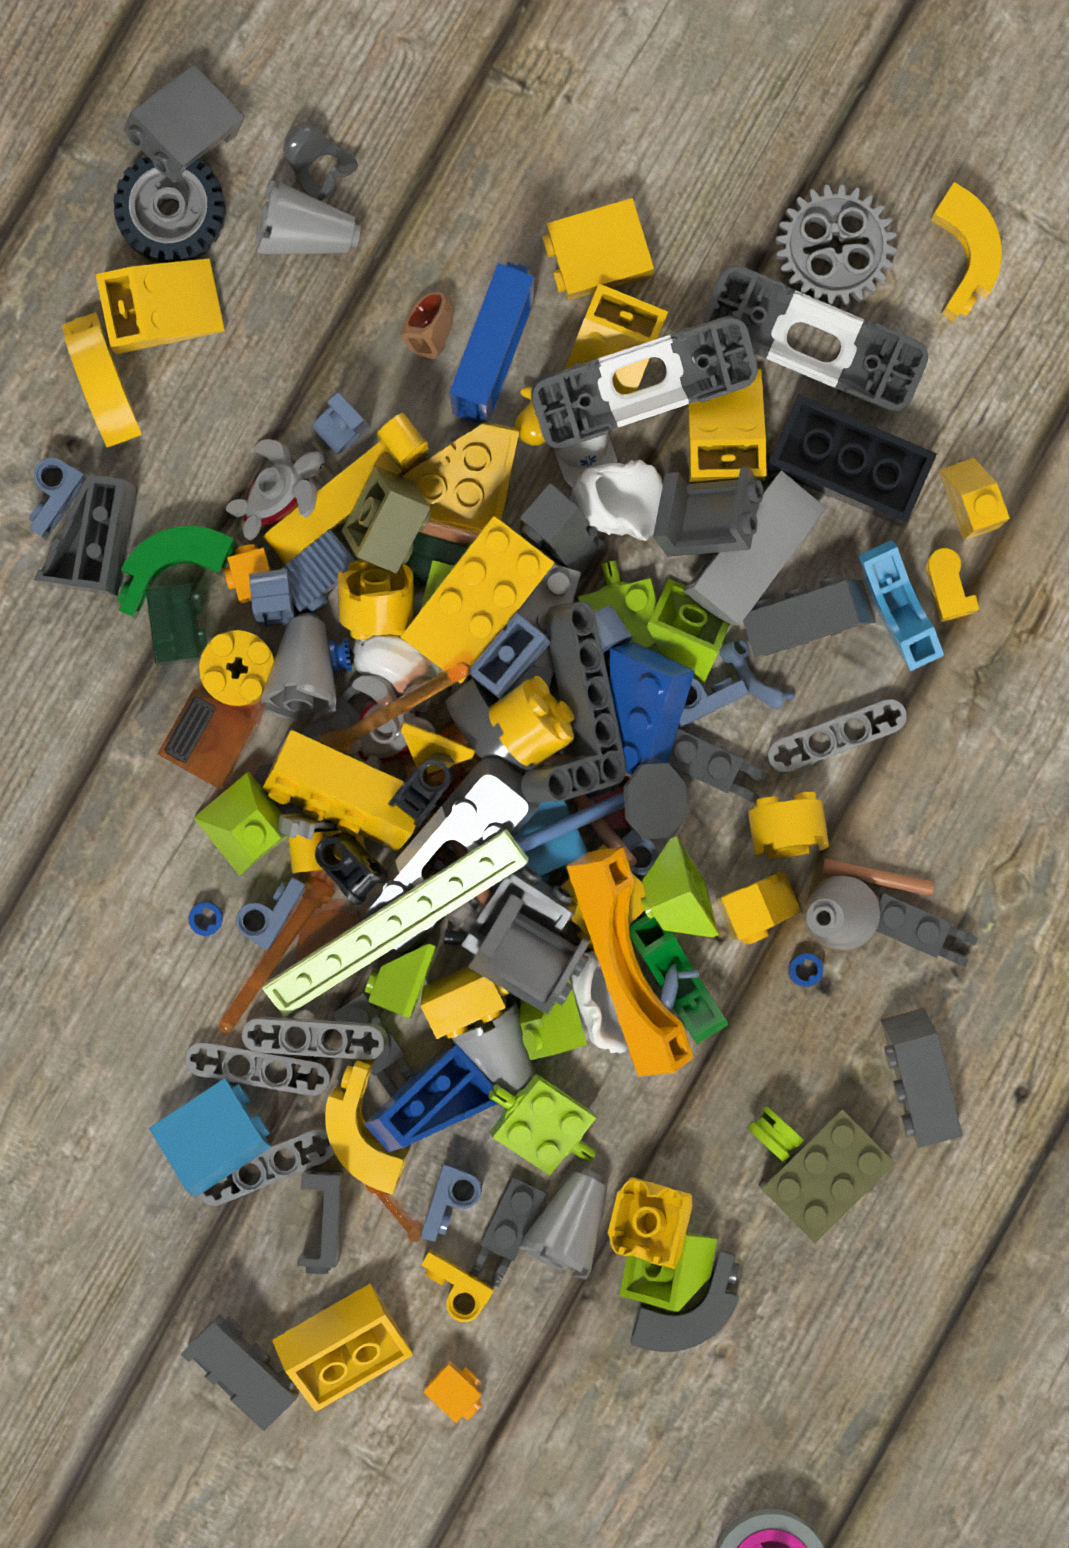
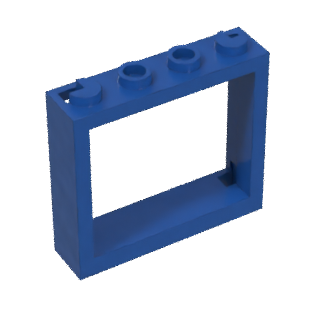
[449,262,534,424]

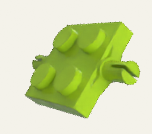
[578,561,661,667]
[488,1074,597,1175]

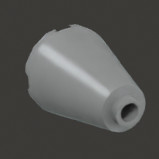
[255,179,361,255]
[261,613,337,721]
[806,875,881,951]
[451,998,535,1095]
[518,1169,607,1279]

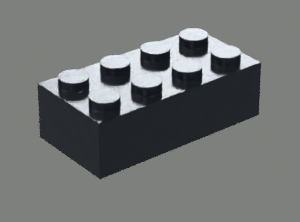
[766,394,937,528]

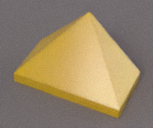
[400,721,475,774]

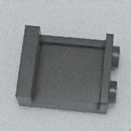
[124,64,245,183]
[653,467,763,557]
[461,865,578,955]
[468,894,590,1014]
[297,1169,344,1274]

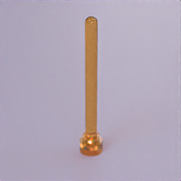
[317,662,471,755]
[218,875,336,1033]

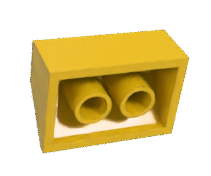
[272,1283,413,1412]

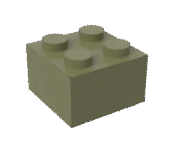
[342,465,431,574]

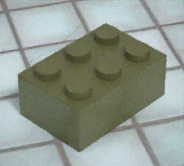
[759,1107,896,1243]

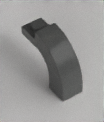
[445,674,544,776]
[630,1249,739,1352]

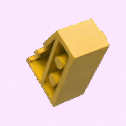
[716,871,802,945]

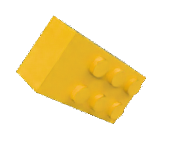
[401,516,555,684]
[261,730,415,852]

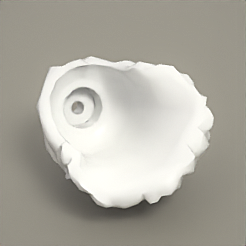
[570,460,663,541]
[353,634,454,712]
[569,951,628,1054]

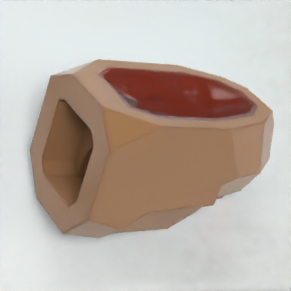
[400,292,454,359]

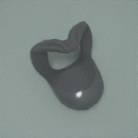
[283,124,358,201]

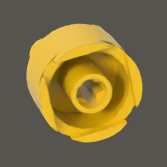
[337,559,414,640]
[199,630,275,708]
[489,676,575,768]
[748,792,829,859]

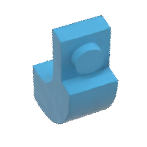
[858,540,944,671]

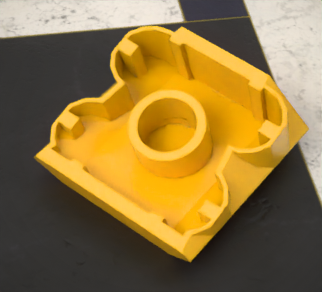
[608,1177,693,1269]

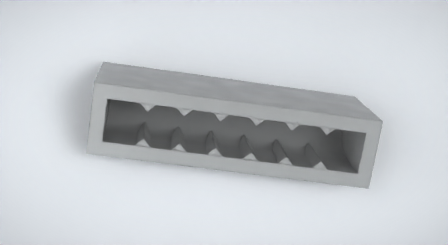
[683,471,826,625]

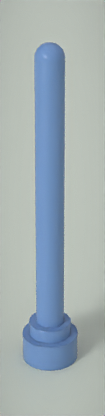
[515,792,625,852]

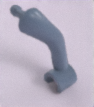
[720,640,795,709]
[660,964,699,1012]

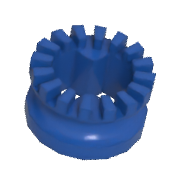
[329,638,352,674]
[188,902,223,936]
[788,953,823,987]

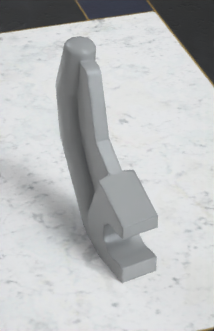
[278,812,336,839]

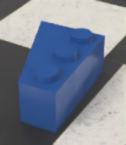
[610,641,695,776]
[364,1044,498,1152]

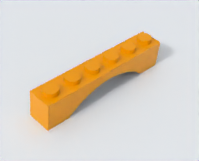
[566,847,694,1076]

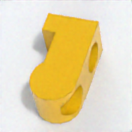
[926,548,979,622]

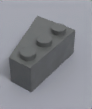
[33,474,137,596]
[520,483,606,574]
[743,575,876,657]
[880,1008,963,1148]
[180,1314,299,1431]

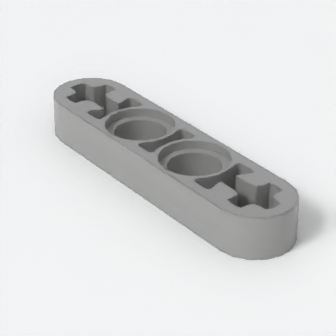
[767,699,907,773]
[242,1016,389,1060]
[185,1042,331,1096]
[199,1128,334,1206]

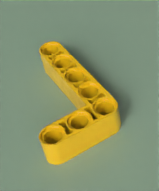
[263,412,429,565]

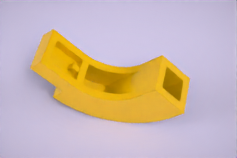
[930,182,1002,322]
[62,312,142,448]
[325,1059,410,1195]

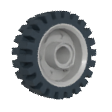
[113,157,226,263]

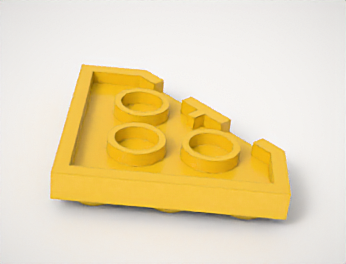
[401,421,520,534]

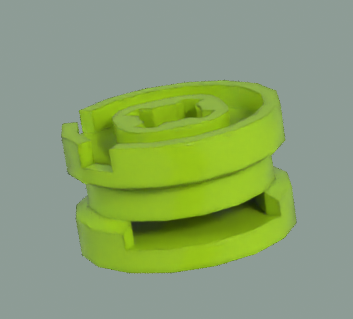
[746,1106,804,1163]

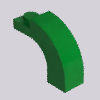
[117,526,237,619]
[629,915,729,1044]

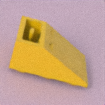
[96,258,225,354]
[565,284,668,394]
[687,369,767,483]

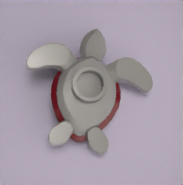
[226,439,325,540]
[338,675,436,771]

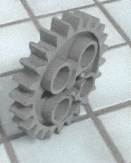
[775,184,897,307]

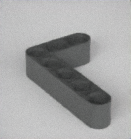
[521,602,626,803]

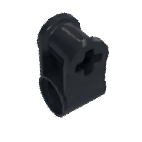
[388,753,456,827]
[315,832,388,905]

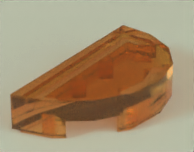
[296,910,360,961]

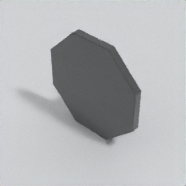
[624,763,688,840]

